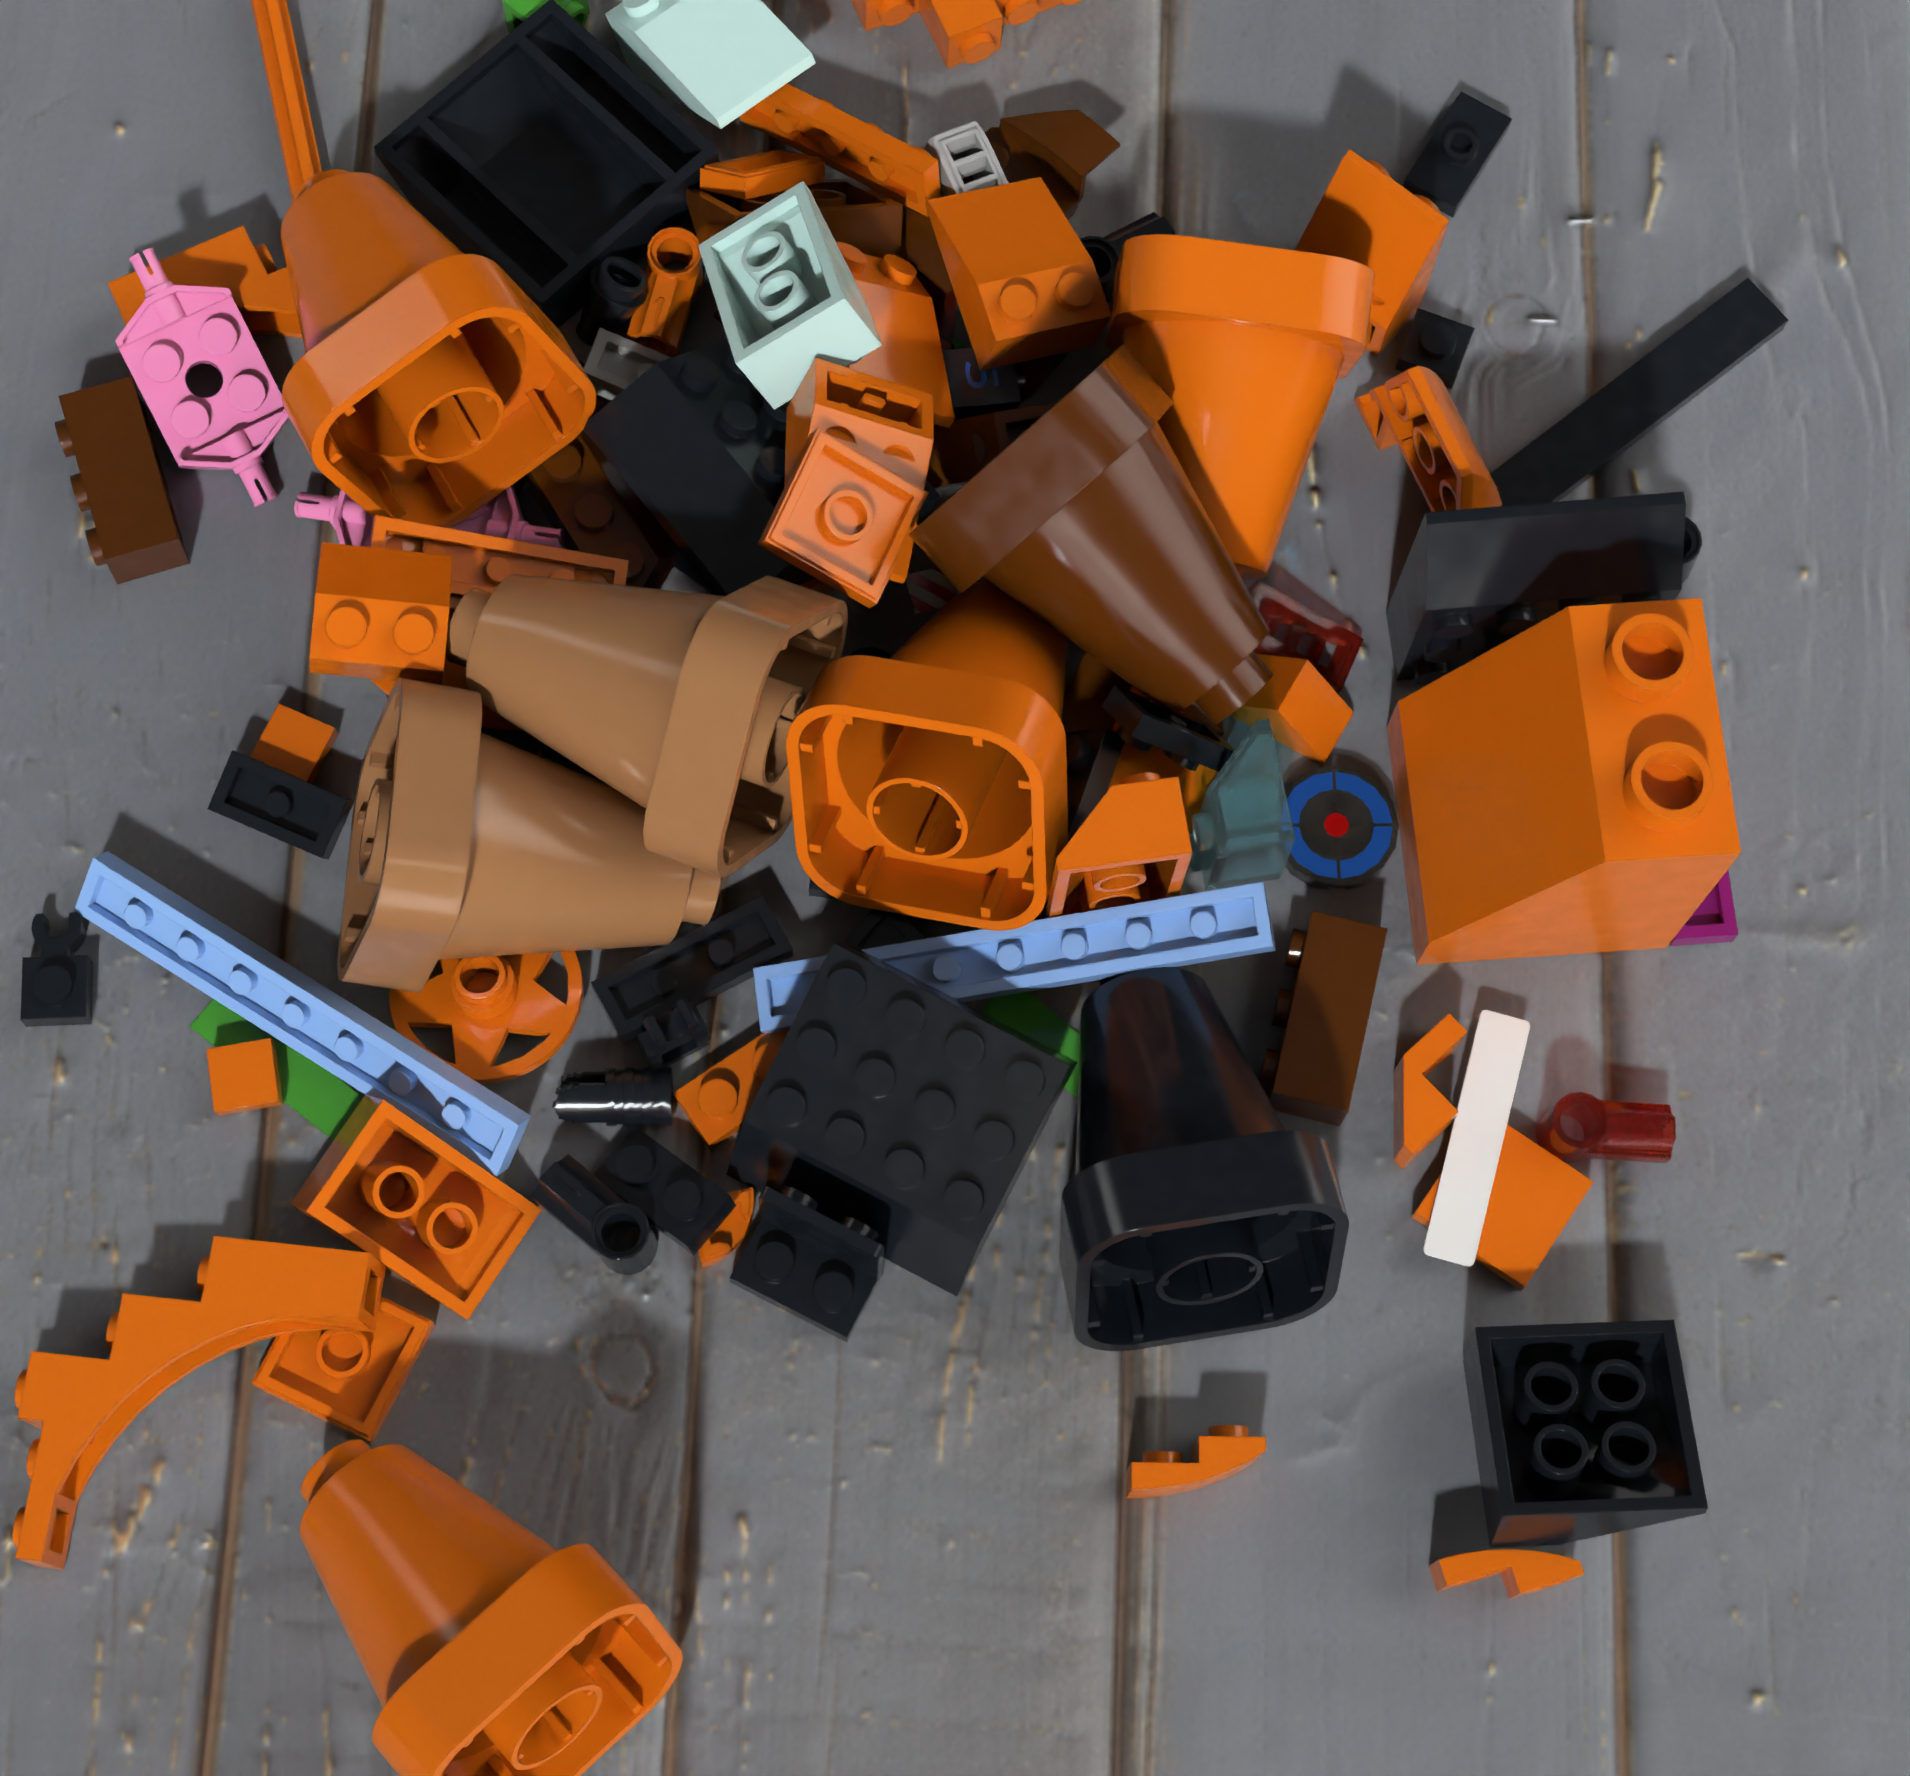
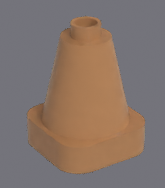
[446,574,848,878]
[337,677,721,993]

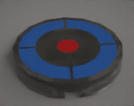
[1272,765,1399,890]

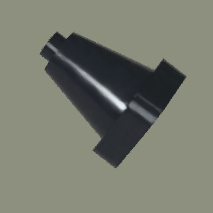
[1059,967,1349,1351]

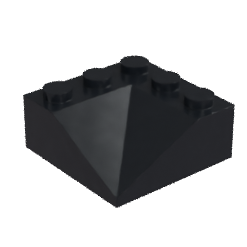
[1463,1320,1708,1548]

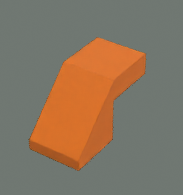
[1394,1013,1467,1169]

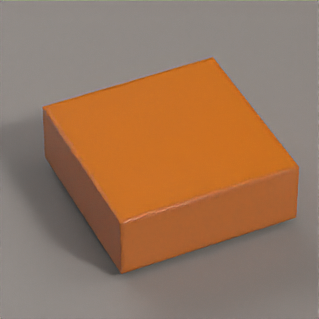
[250,703,338,783]
[206,1038,283,1116]

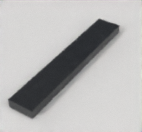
[1490,278,1788,506]

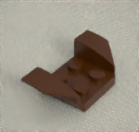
[906,110,1120,295]

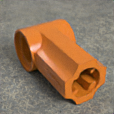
[626,227,703,356]

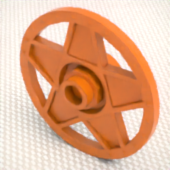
[389,951,584,1084]

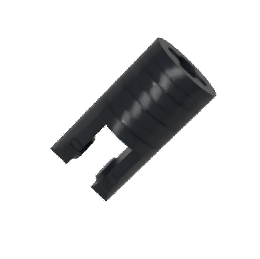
[552,1067,673,1126]

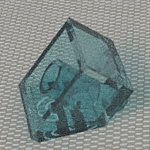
[1189,718,1295,891]

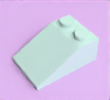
[605,0,816,129]
[698,181,882,410]

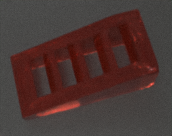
[1247,580,1364,693]

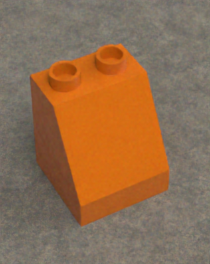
[1387,598,1741,965]

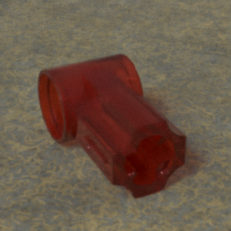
[1535,1092,1676,1163]

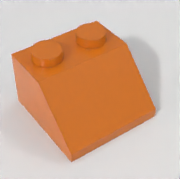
[309,542,453,685]

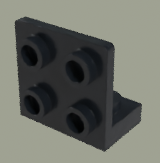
[730,1186,885,1342]

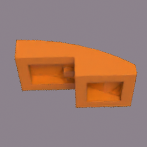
[1429,1549,1584,1599]

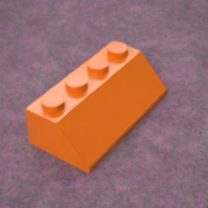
[1044,772,1192,919]

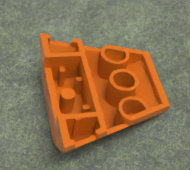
[1354,365,1502,512]

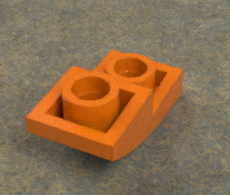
[1126,1425,1266,1498]

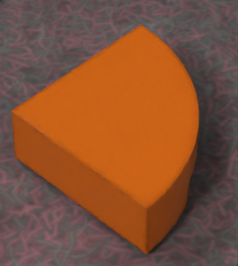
[699,1187,755,1268]

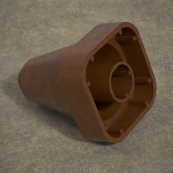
[909,344,1273,725]

